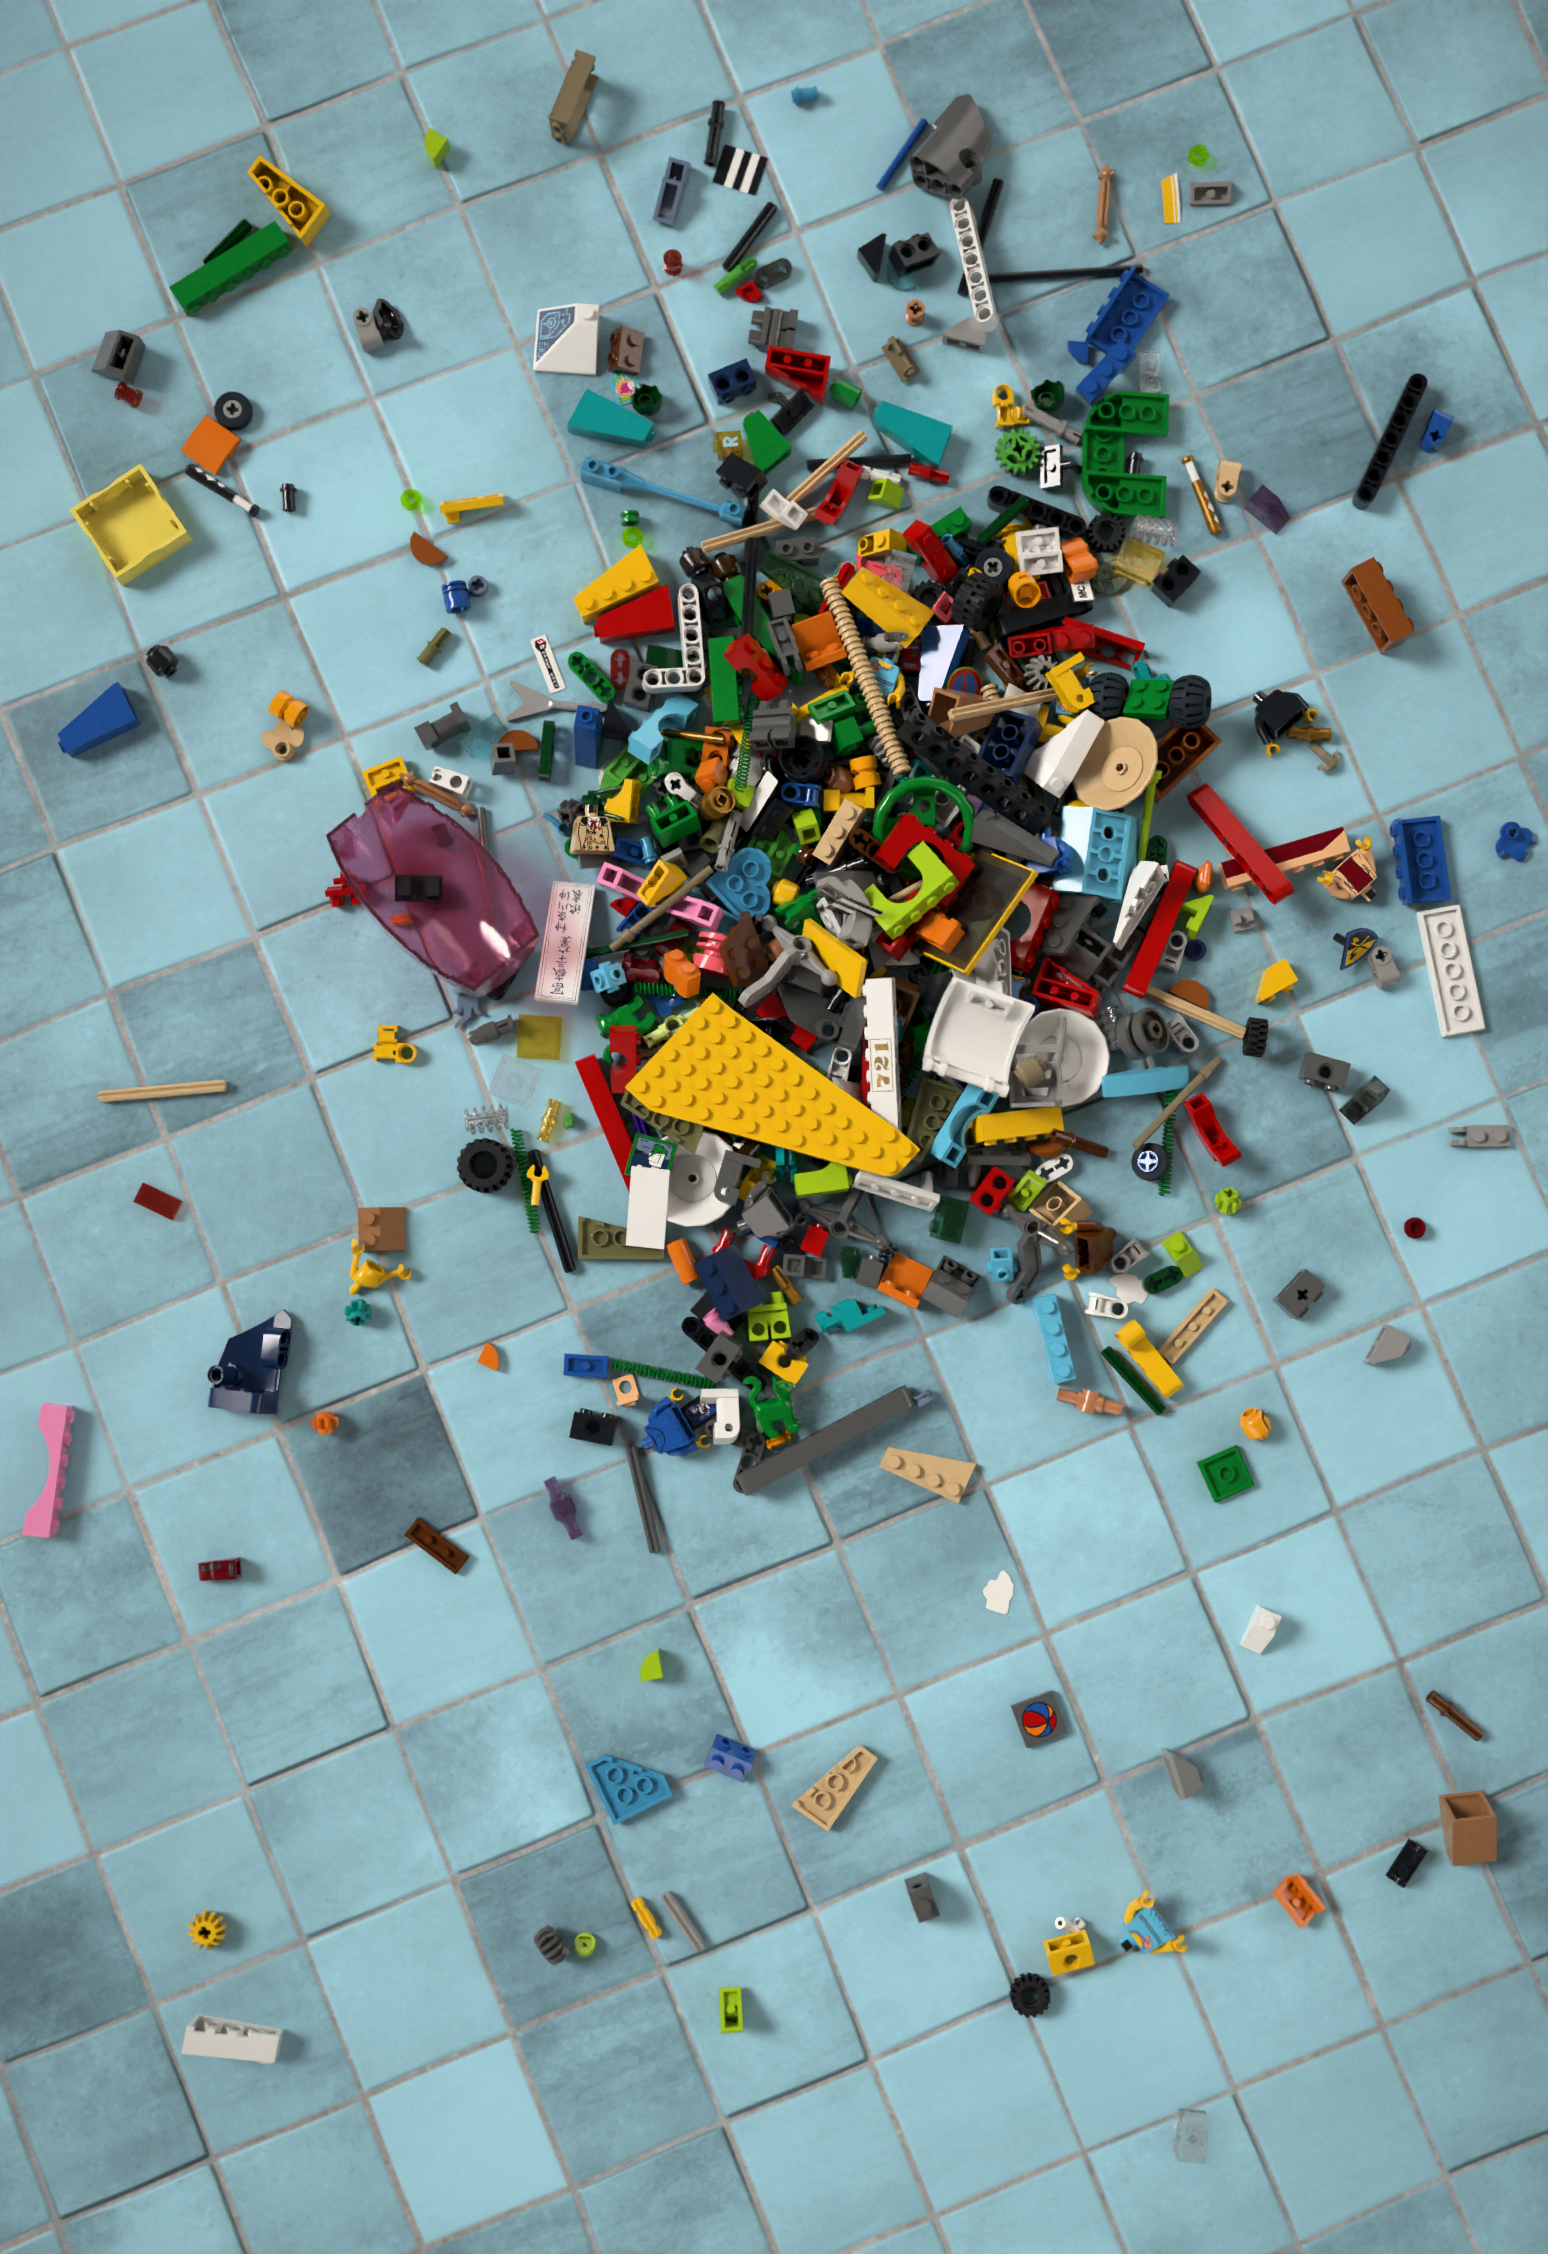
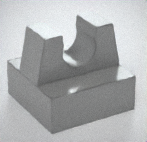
[1228,907,1255,933]

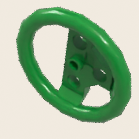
[872,775,976,880]

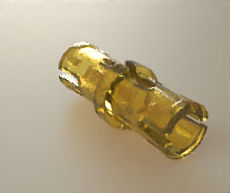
[536,1098,562,1143]

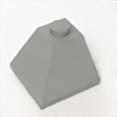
[1161,1748,1204,1801]

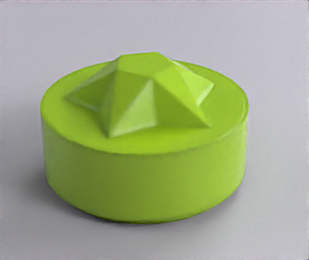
[574,1933,596,1957]

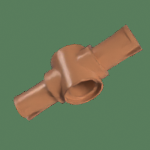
[1056,1388,1123,1416]

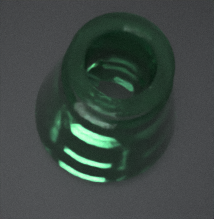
[840,1246,861,1278]

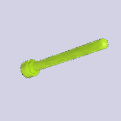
[1136,768,1162,866]

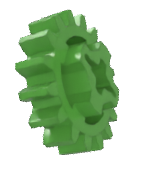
[995,428,1041,476]

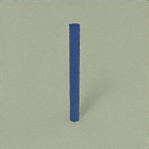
[876,118,928,191]

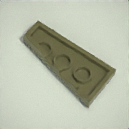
[905,1076,962,1163]
[620,1090,704,1154]
[578,1216,665,1260]

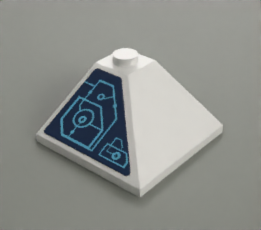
[533,303,601,376]

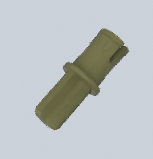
[416,627,451,667]

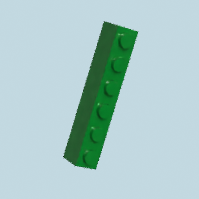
[169,221,293,316]

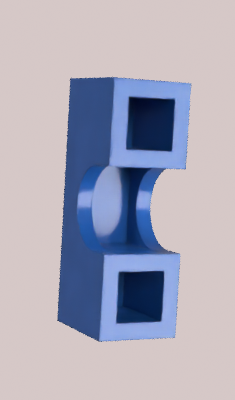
[1076,339,1136,406]

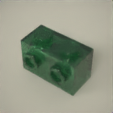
[929,1195,970,1244]

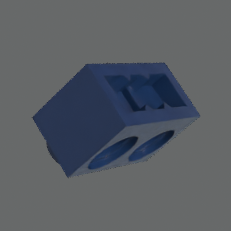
[708,358,756,405]

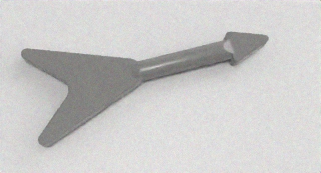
[506,681,607,722]

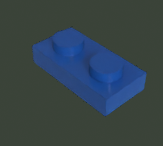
[610,835,657,870]
[563,1353,609,1378]

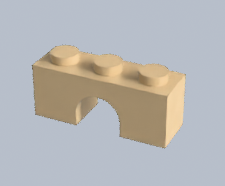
[812,799,868,866]

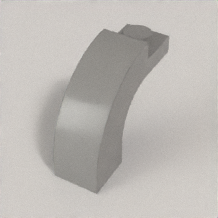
[816,876,872,949]

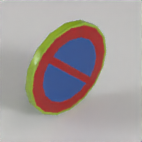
[945,667,983,695]

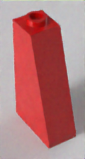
[593,585,676,644]

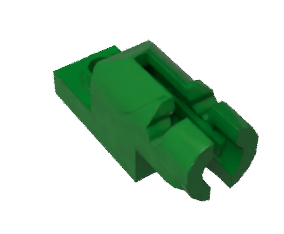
[808,689,870,725]

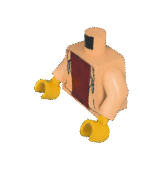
[1317,835,1378,902]

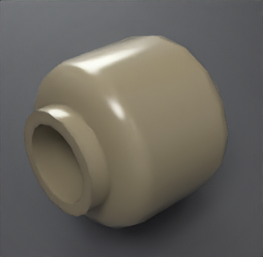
[1013,1056,1047,1088]

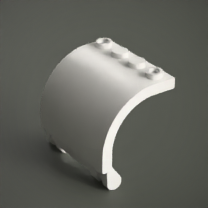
[922,977,1035,1098]

